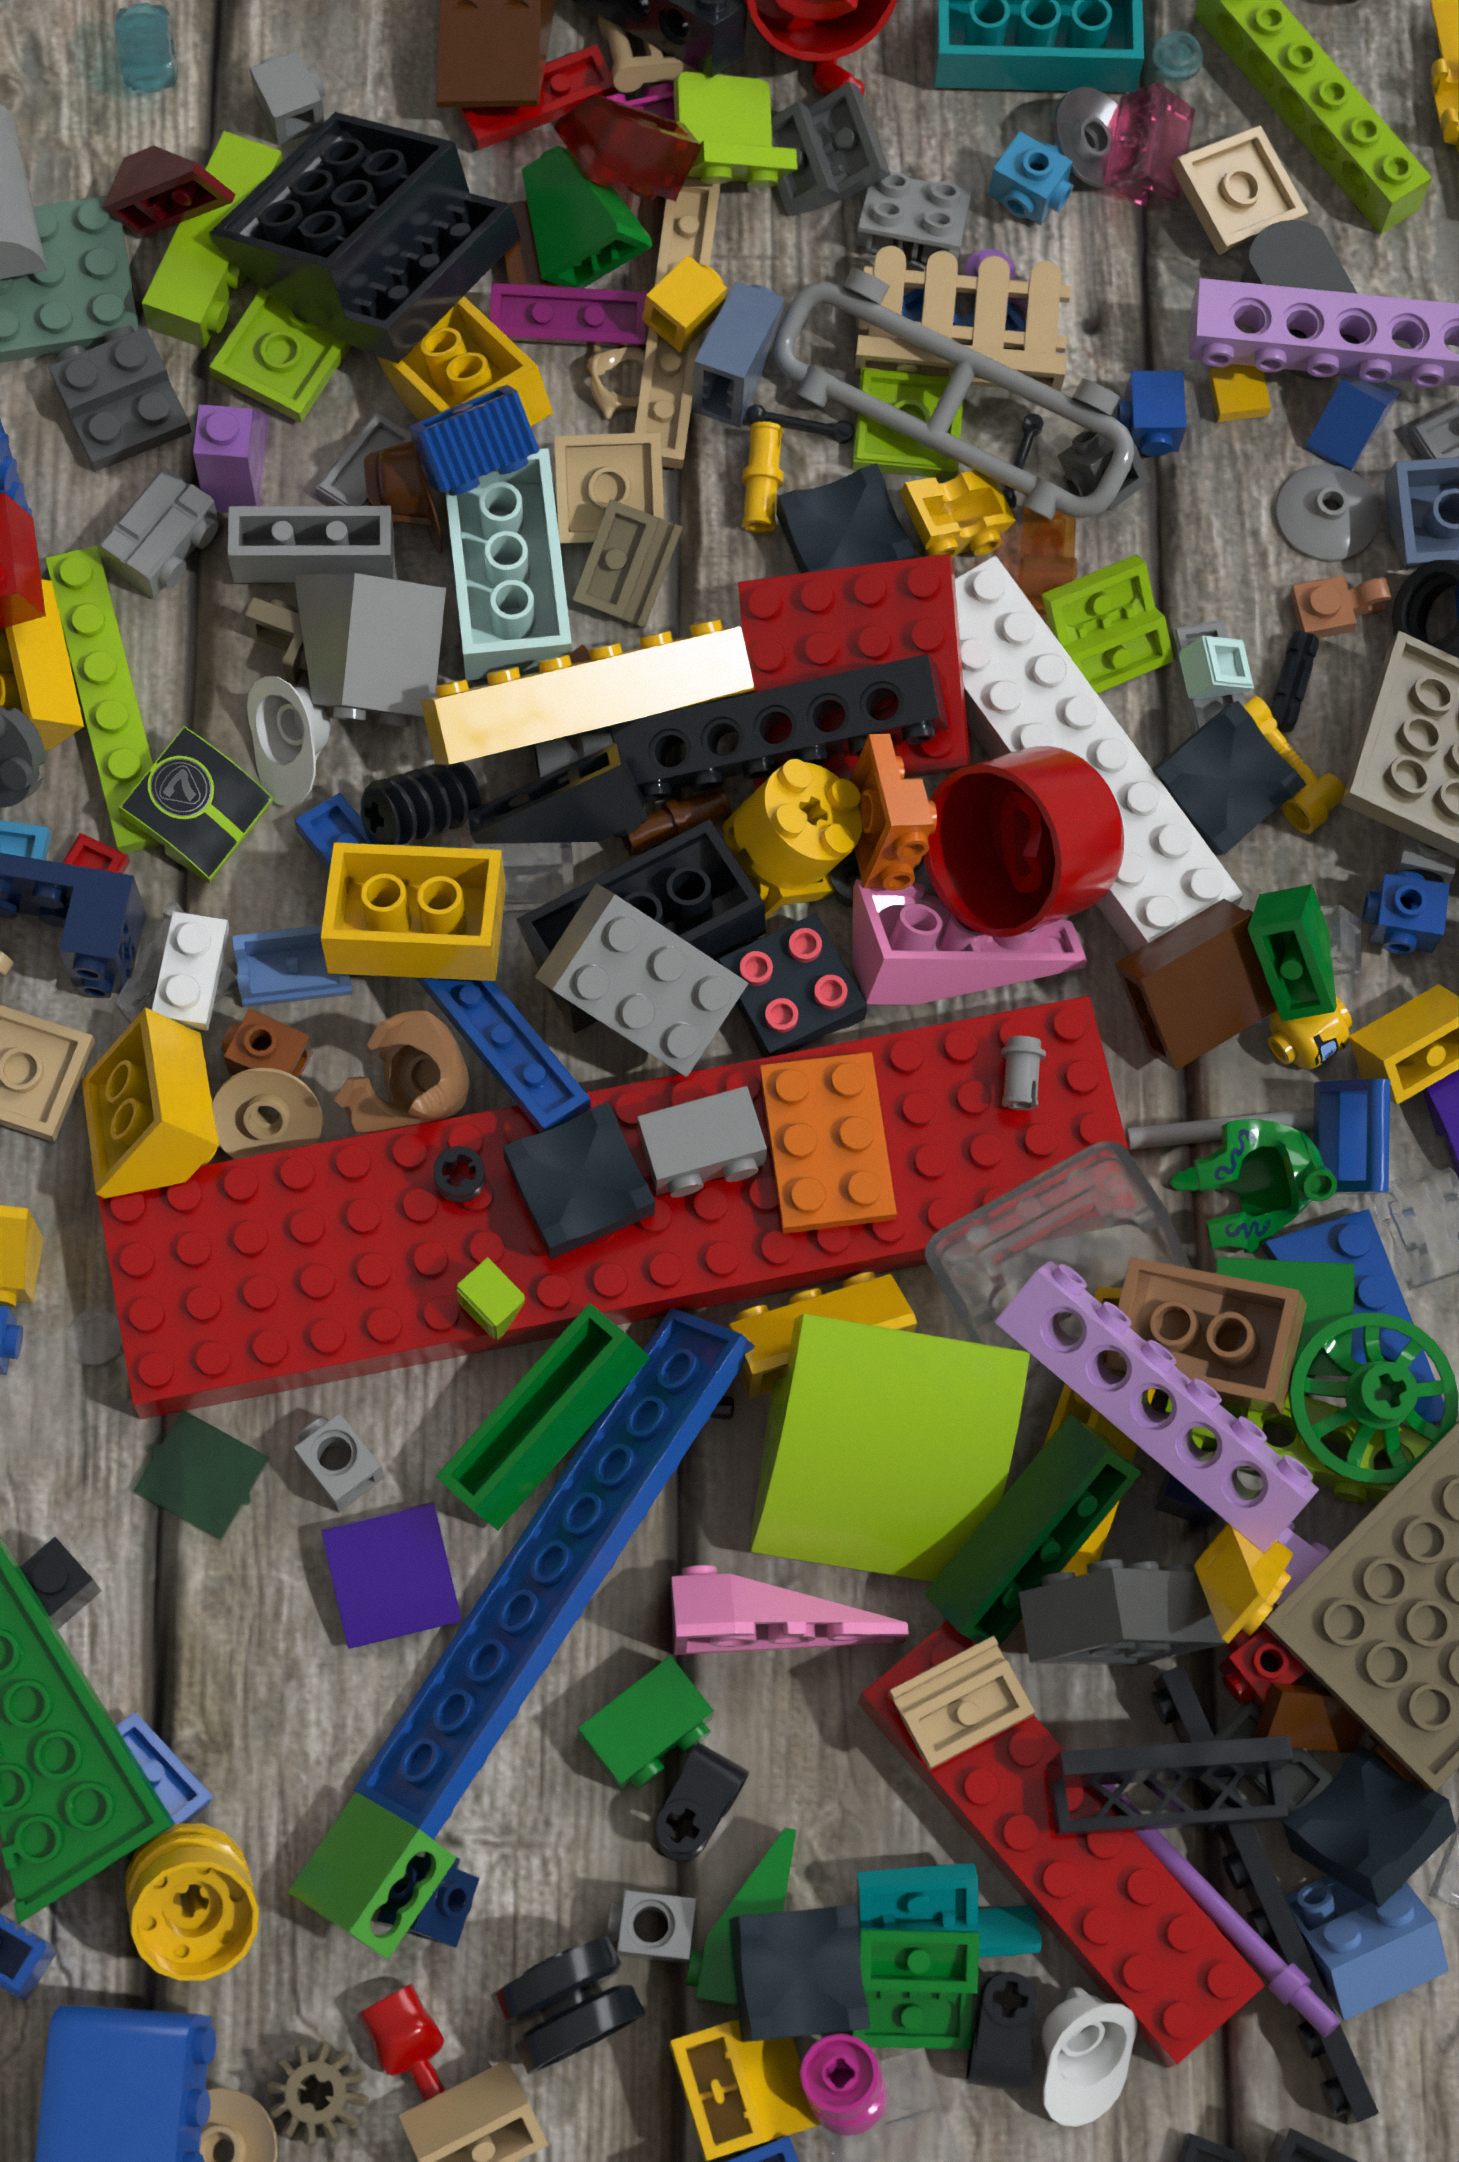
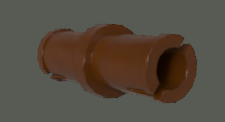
[621,787,732,856]

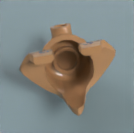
[333,1010,471,1133]

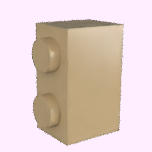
[399,2059,548,2162]

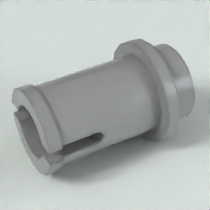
[1001,1036,1046,1110]

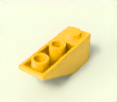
[1194,1523,1294,1643]

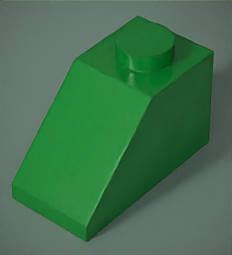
[1248,884,1337,1022]

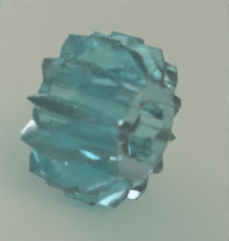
[115,3,178,93]

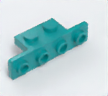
[857,1863,1042,1958]

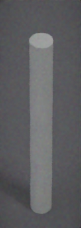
[1125,1108,1314,1150]

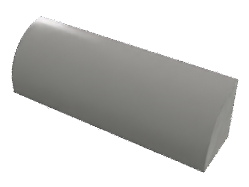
[0,104,47,279]

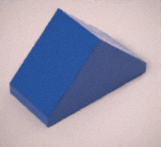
[1304,375,1402,471]

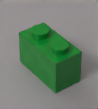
[577,1655,714,1791]

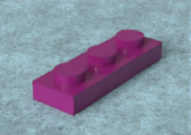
[490,283,648,348]

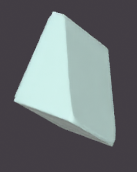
[1179,636,1254,699]

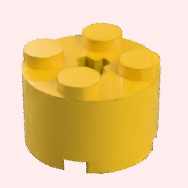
[734,759,862,890]

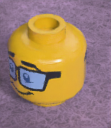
[1268,996,1352,1070]

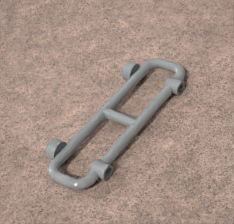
[773,267,1134,520]

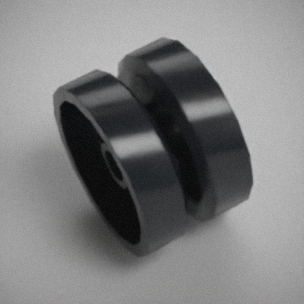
[491,1936,646,2075]

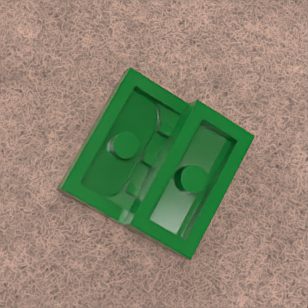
[850,1928,980,2050]

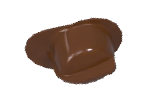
[364,435,443,554]

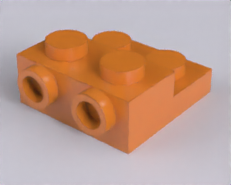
[850,734,937,891]

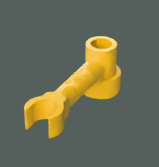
[1243,695,1345,834]

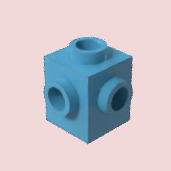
[988,131,1073,226]

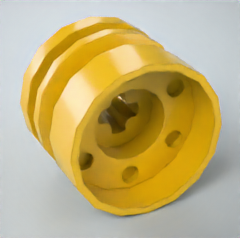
[125,1823,259,1981]

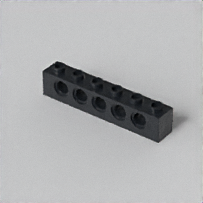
[611,654,949,802]

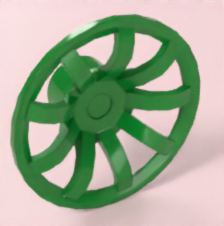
[1289,1312,1458,1485]

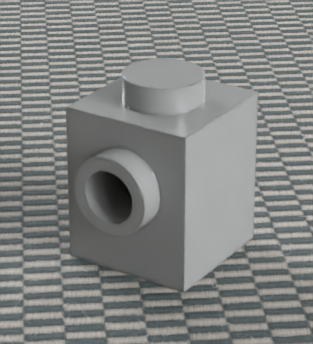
[250,50,325,145]

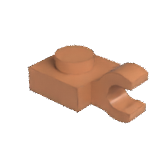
[1290,575,1391,638]

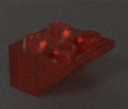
[554,94,702,201]

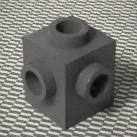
[1057,429,1151,510]

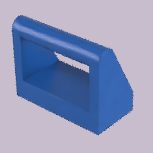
[1313,1079,1390,1195]

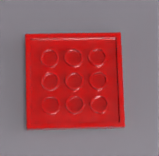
[738,554,971,792]

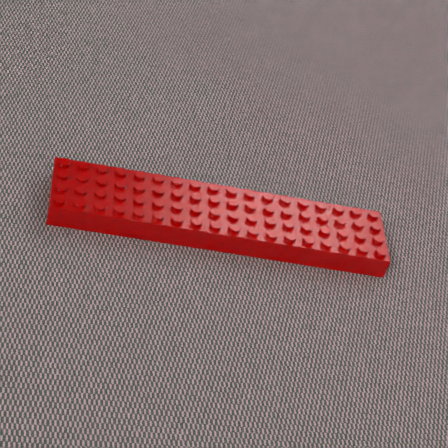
[98,995,1143,1420]

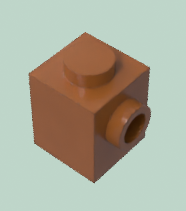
[221,1008,313,1079]

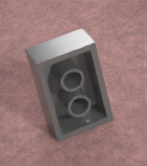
[1019,1559,1228,1666]

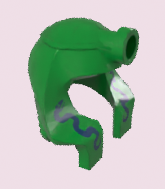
[1170,1119,1337,1254]

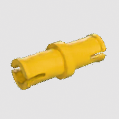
[741,422,784,533]

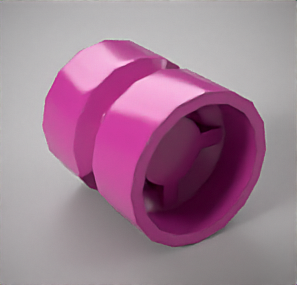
[800,2034,888,2136]

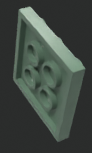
[0,196,139,363]

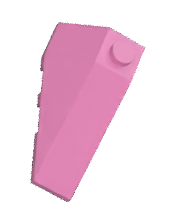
[852,879,1088,1005]
[670,1565,909,1655]

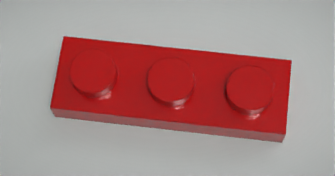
[457,44,618,151]

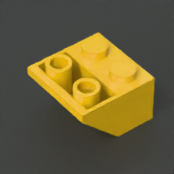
[669,2019,820,2162]

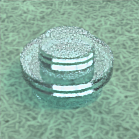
[1152,31,1203,82]

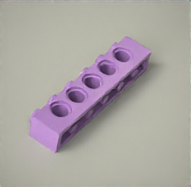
[1188,278,1459,388]
[995,1261,1319,1553]

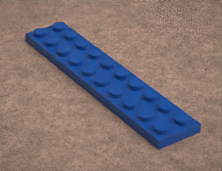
[353,1307,755,1840]

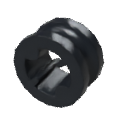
[433,1146,485,1203]

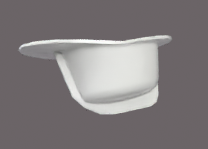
[247,676,331,807]
[1041,1986,1138,2127]

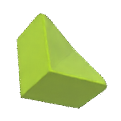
[456,1257,525,1340]

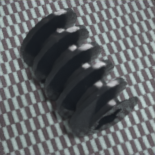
[360,762,481,845]

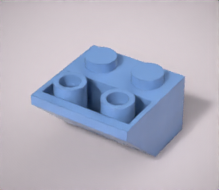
[1284,1875,1449,2021]

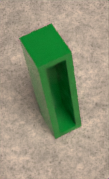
[435,1302,650,1531]

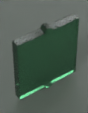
[134,1410,270,1541]

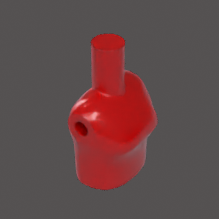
[357,1983,446,2102]

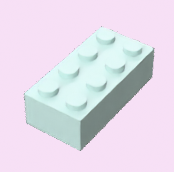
[445,448,572,680]

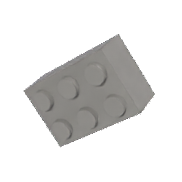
[535,883,749,1077]

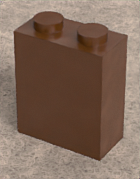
[1114,899,1278,1071]

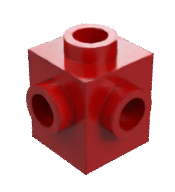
[1218,1628,1307,1709]

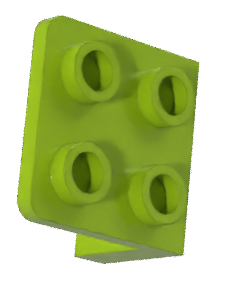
[674,72,797,188]

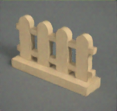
[854,246,1071,392]

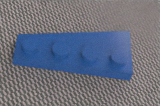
[1262,1209,1444,1427]

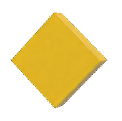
[1208,364,1271,423]

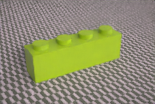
[142,131,283,349]

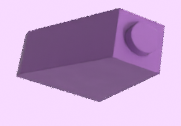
[193,404,269,513]

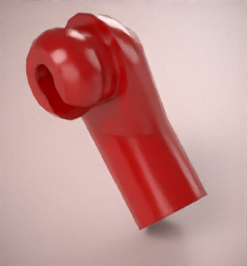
[812,59,865,97]

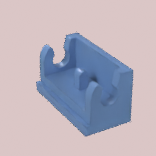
[232,925,353,1008]

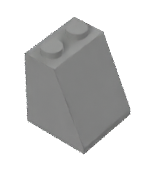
[295,573,446,727]

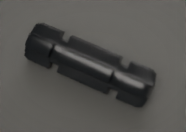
[1270,631,1320,733]

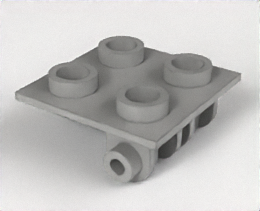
[856,172,972,263]

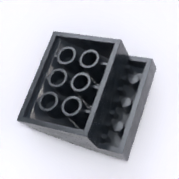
[209,112,520,363]

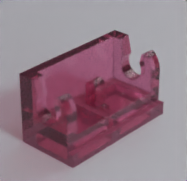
[1104,82,1195,206]

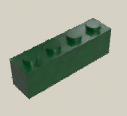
[924,1414,1142,1647]

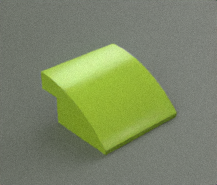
[748,1313,1030,1583]

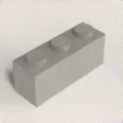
[228,506,394,583]

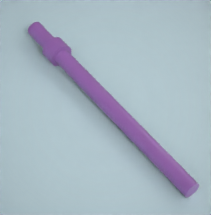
[1102,1785,1341,2038]

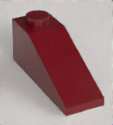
[102,145,236,238]

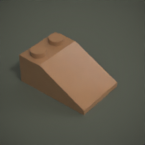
[1105,1257,1307,1415]

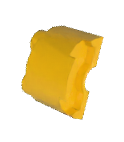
[900,470,1016,558]

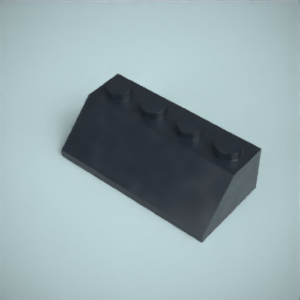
[517,819,766,1034]

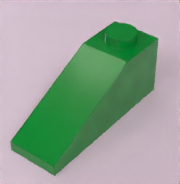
[686,1828,796,2009]

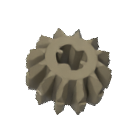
[265,2041,369,2147]

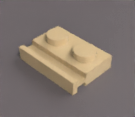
[888,1636,1035,1770]

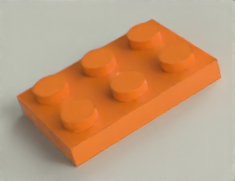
[759,1052,897,1234]

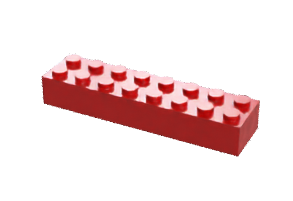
[857,1620,1266,2068]

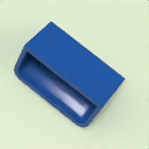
[35,2005,216,2162]

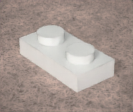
[152,911,230,1031]

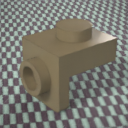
[245,597,307,685]

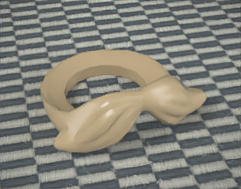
[587,345,645,419]

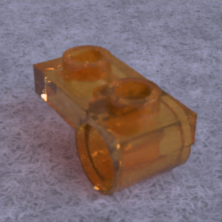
[1018,507,1077,615]

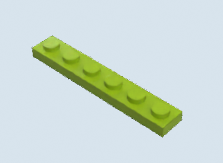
[45,545,163,854]

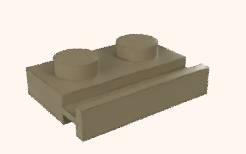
[572,499,683,628]

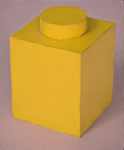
[642,255,727,353]

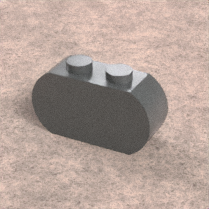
[1241,220,1360,379]

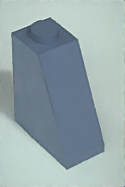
[691,281,785,428]

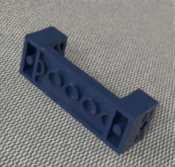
[0,853,146,998]

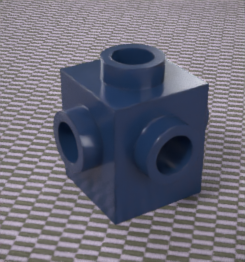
[377,1852,480,1948]

